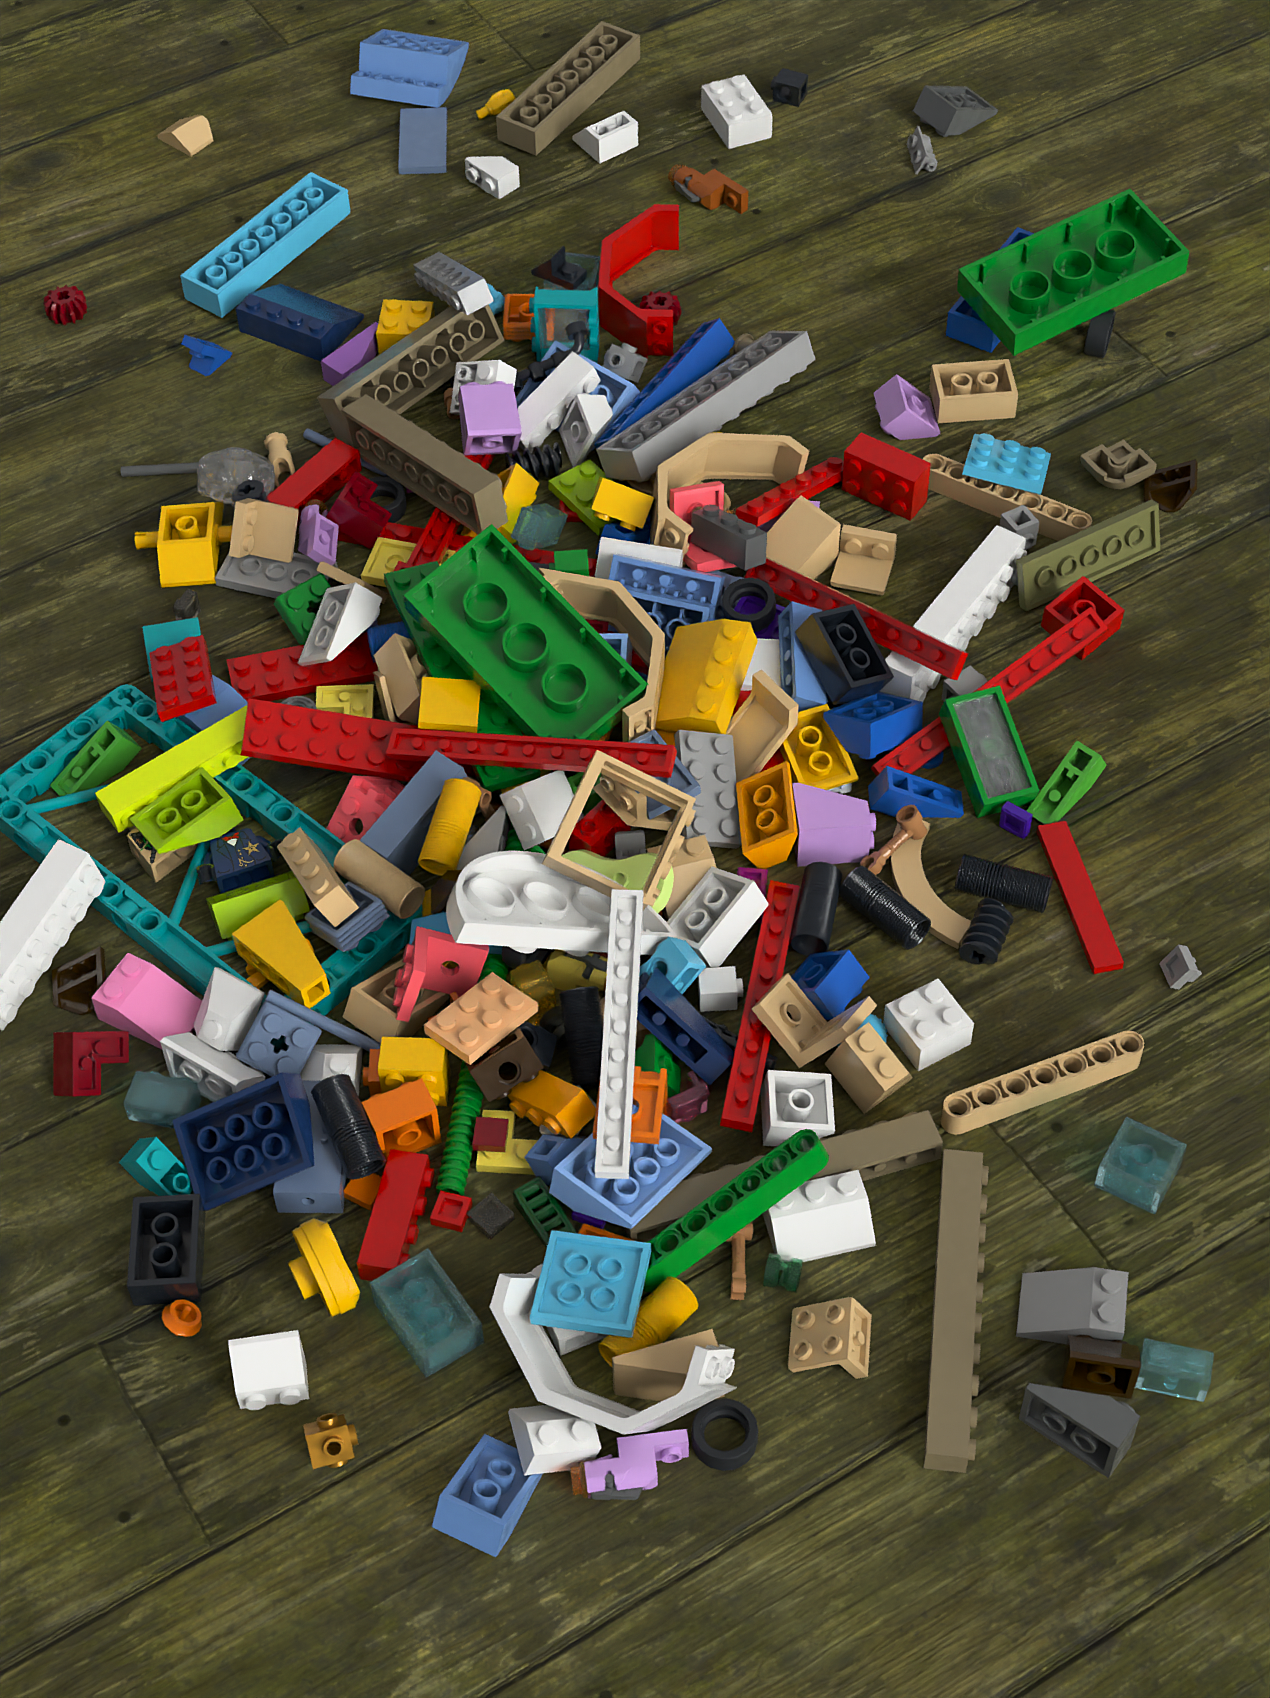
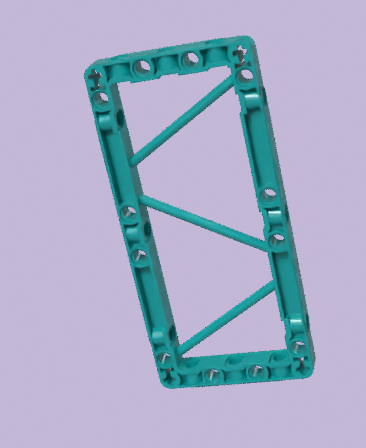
[0,684,423,1051]

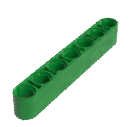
[643,1129,829,1292]

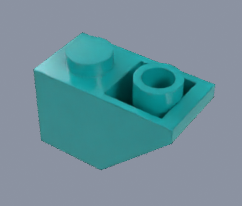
[119,1137,193,1196]

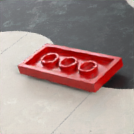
[149,634,217,722]

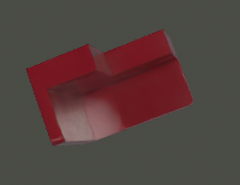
[325,471,392,549]
[53,1031,129,1096]

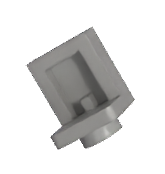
[615,830,646,859]

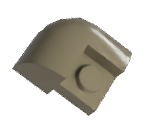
[1080,439,1157,490]

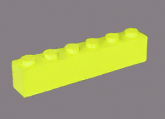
[95,705,248,833]

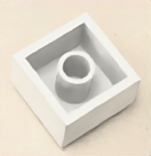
[884,979,974,1071]

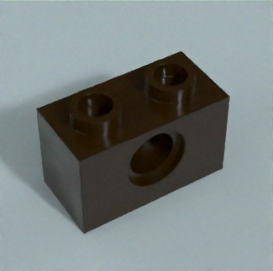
[465,1028,544,1102]

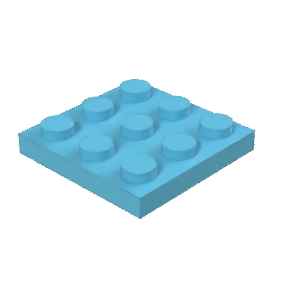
[962,433,1051,495]
[530,1230,651,1338]

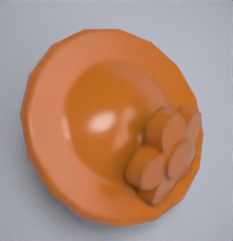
[162,1299,202,1337]

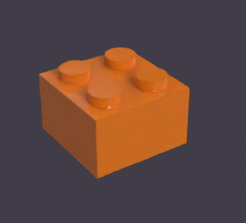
[361,1078,442,1165]

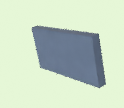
[398,107,447,174]

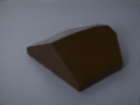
[1144,459,1198,513]
[52,947,106,1015]

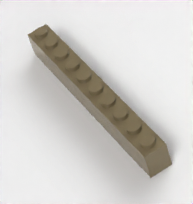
[624,1110,943,1243]
[923,1149,989,1473]

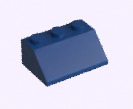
[823,692,923,759]

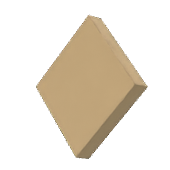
[316,562,388,604]

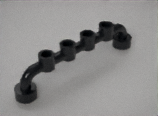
[449,321,588,392]

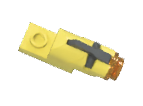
[520,949,607,992]

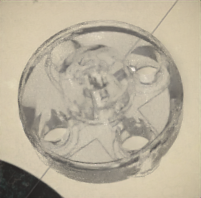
[197,447,275,507]

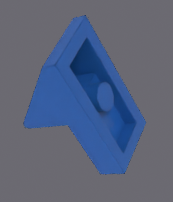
[181,335,233,376]

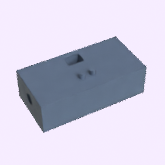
[360,750,468,876]
[273,1080,347,1213]

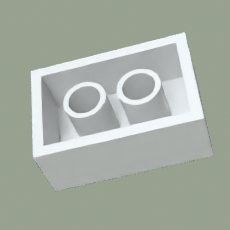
[701,75,772,149]

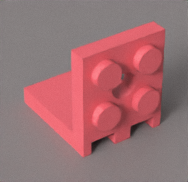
[670,481,737,572]
[326,775,405,843]
[393,926,489,1022]

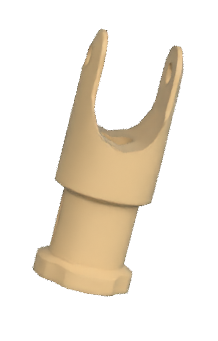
[264,432,295,487]

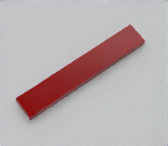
[1036,821,1124,974]

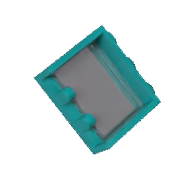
[529,286,600,364]

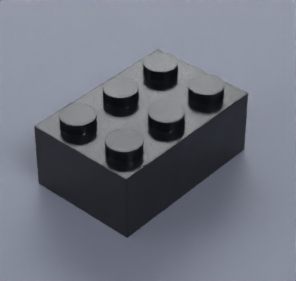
[795,604,894,705]
[127,1194,206,1306]

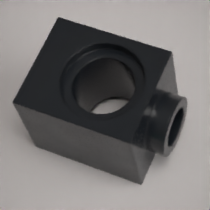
[771,68,808,107]

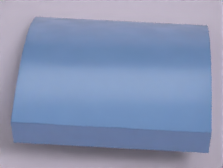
[350,29,469,108]
[608,554,725,658]

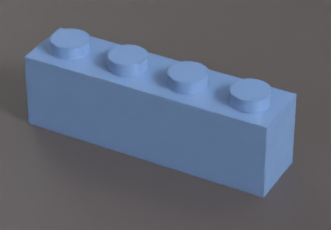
[778,601,828,712]

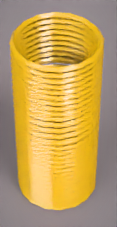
[418,778,482,876]
[599,1276,698,1367]

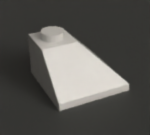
[559,394,613,468]
[193,967,265,1051]
[300,1044,363,1096]

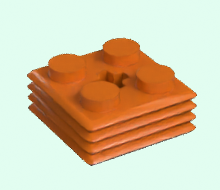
[503,294,556,342]

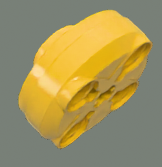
[288,1218,360,1317]

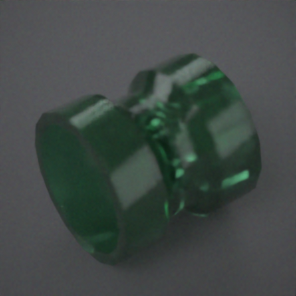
[763,1253,803,1293]

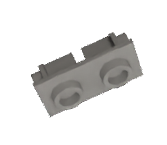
[907,126,938,175]

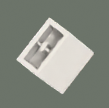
[572,111,638,163]
[450,360,517,416]

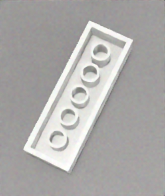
[0,839,106,1031]

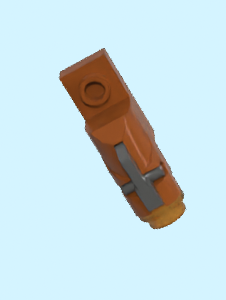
[668,164,748,214]

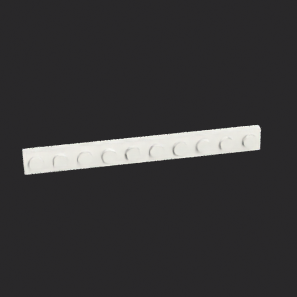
[595,889,643,1179]

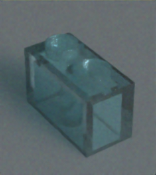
[511,503,568,551]
[123,1071,202,1129]
[1135,1338,1214,1402]

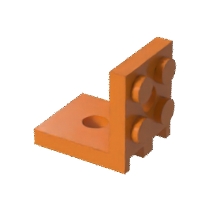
[593,1066,668,1145]

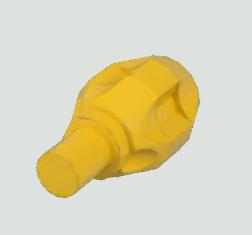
[475,89,515,120]

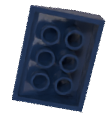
[236,284,364,361]
[172,1072,315,1212]

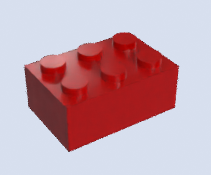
[842,432,931,521]

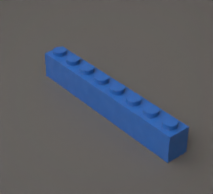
[593,318,735,449]

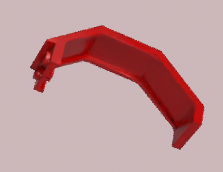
[598,204,679,359]

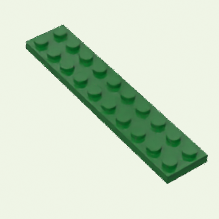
[384,561,541,792]

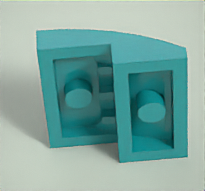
[142,617,201,682]

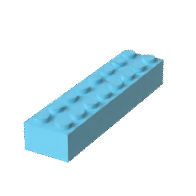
[180,172,351,318]

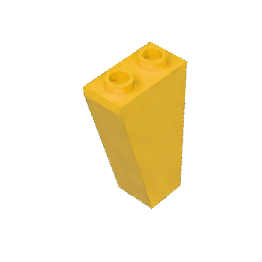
[232,900,331,1009]

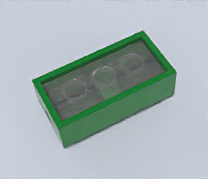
[939,686,1040,818]

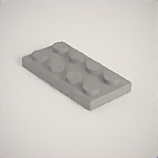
[215,552,338,598]
[674,730,742,849]

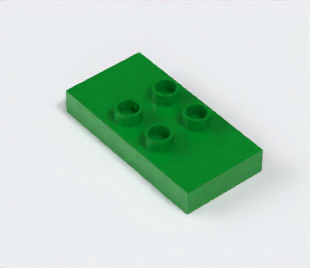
[957,188,1189,356]
[404,524,649,740]

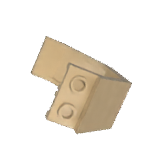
[650,432,809,568]
[539,568,665,742]
[593,670,799,831]

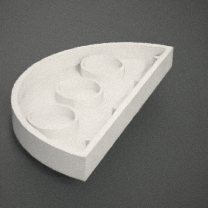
[446,851,678,957]

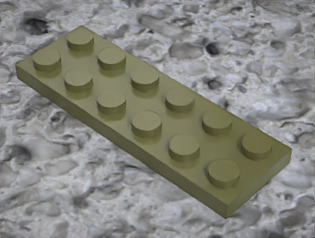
[1016,500,1161,612]

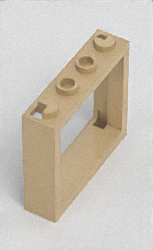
[542,750,696,911]

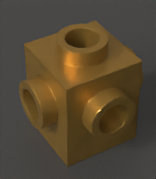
[303,1413,359,1469]

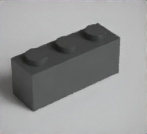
[691,505,767,570]

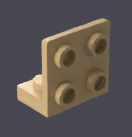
[229,498,299,563]
[830,524,897,595]
[788,1297,872,1379]

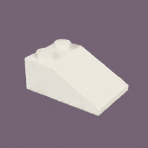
[298,582,382,666]

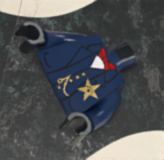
[196,827,283,894]

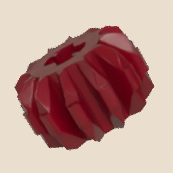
[44,284,87,326]
[639,290,681,326]

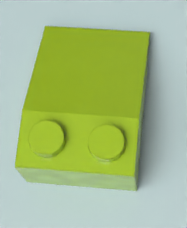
[129,767,244,854]

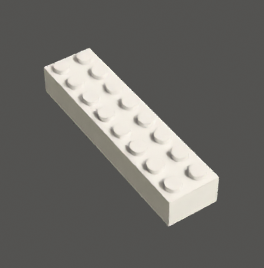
[880,525,1027,702]

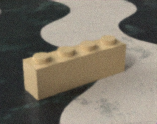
[277,827,359,927]

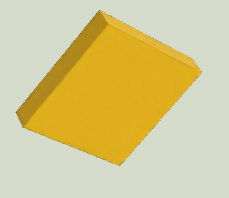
[418,677,480,733]

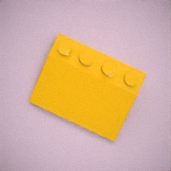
[655,619,758,734]

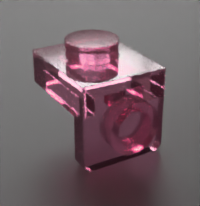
[667,1071,710,1124]

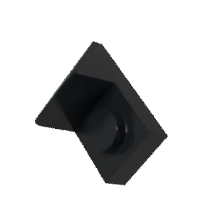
[531,246,587,290]

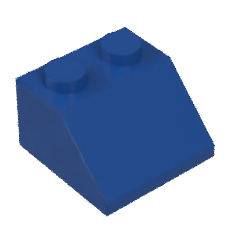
[791,949,870,1020]

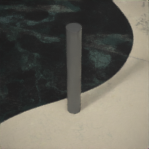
[121,462,202,477]

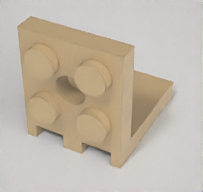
[752,973,877,1068]

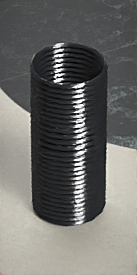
[955,854,1053,914]
[790,862,842,956]
[839,866,931,950]
[558,986,604,1087]
[311,1074,386,1179]

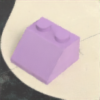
[874,374,940,440]

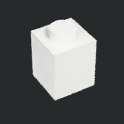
[698,966,743,1012]

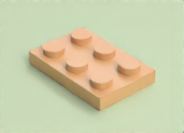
[424,972,538,1065]

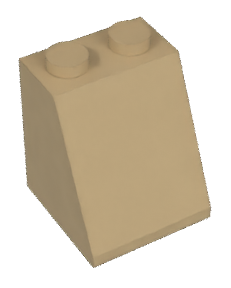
[766,496,841,579]
[825,1022,913,1114]

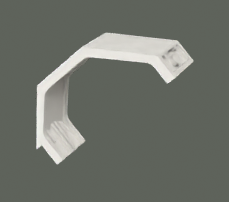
[490,1273,737,1434]

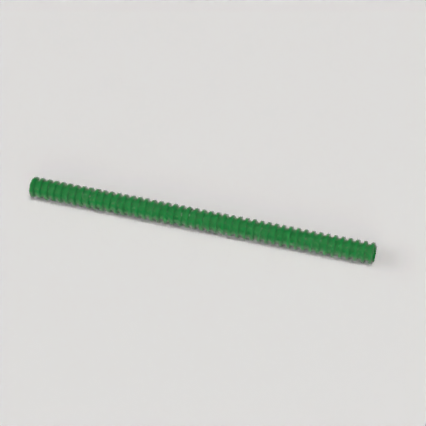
[436,820,532,1196]

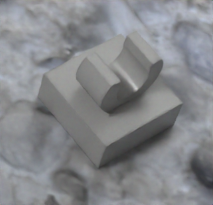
[1159,945,1202,989]

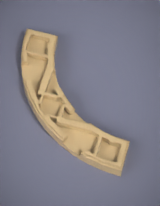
[890,820,971,949]

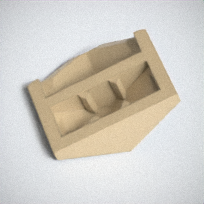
[157,115,213,157]

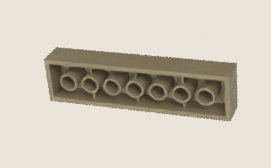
[496,21,640,156]
[317,304,505,444]
[341,394,508,534]

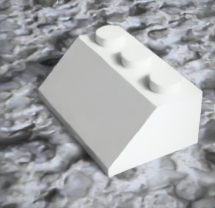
[595,537,683,580]
[667,867,769,968]
[160,1032,265,1102]
[762,1170,876,1268]

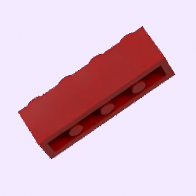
[267,438,362,526]
[357,1149,435,1286]

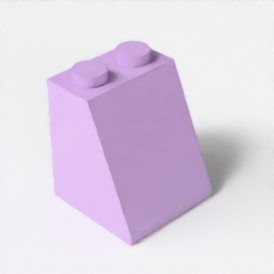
[458,381,522,456]
[792,783,876,867]

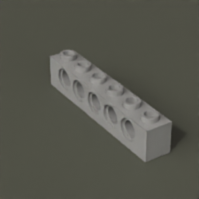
[413,252,494,315]

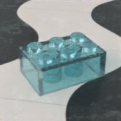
[370,1248,484,1378]

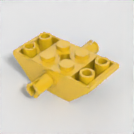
[135,502,233,588]

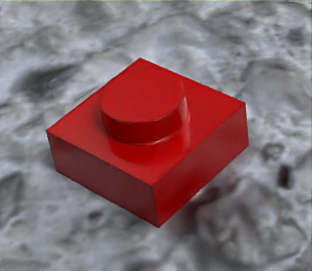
[430,1190,473,1232]

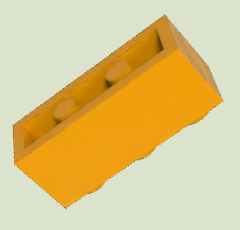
[507,1070,596,1139]

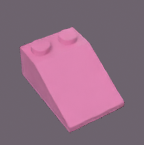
[91,953,202,1049]

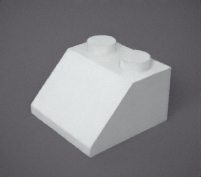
[760,1070,835,1146]
[228,1330,309,1410]
[508,1405,601,1475]

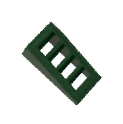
[513,1176,577,1248]

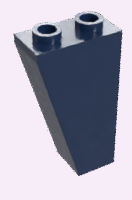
[637,967,735,1085]

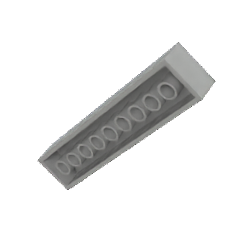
[596,330,816,482]

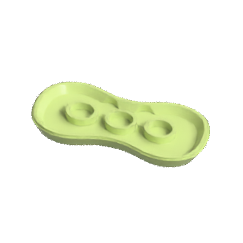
[561,849,674,913]

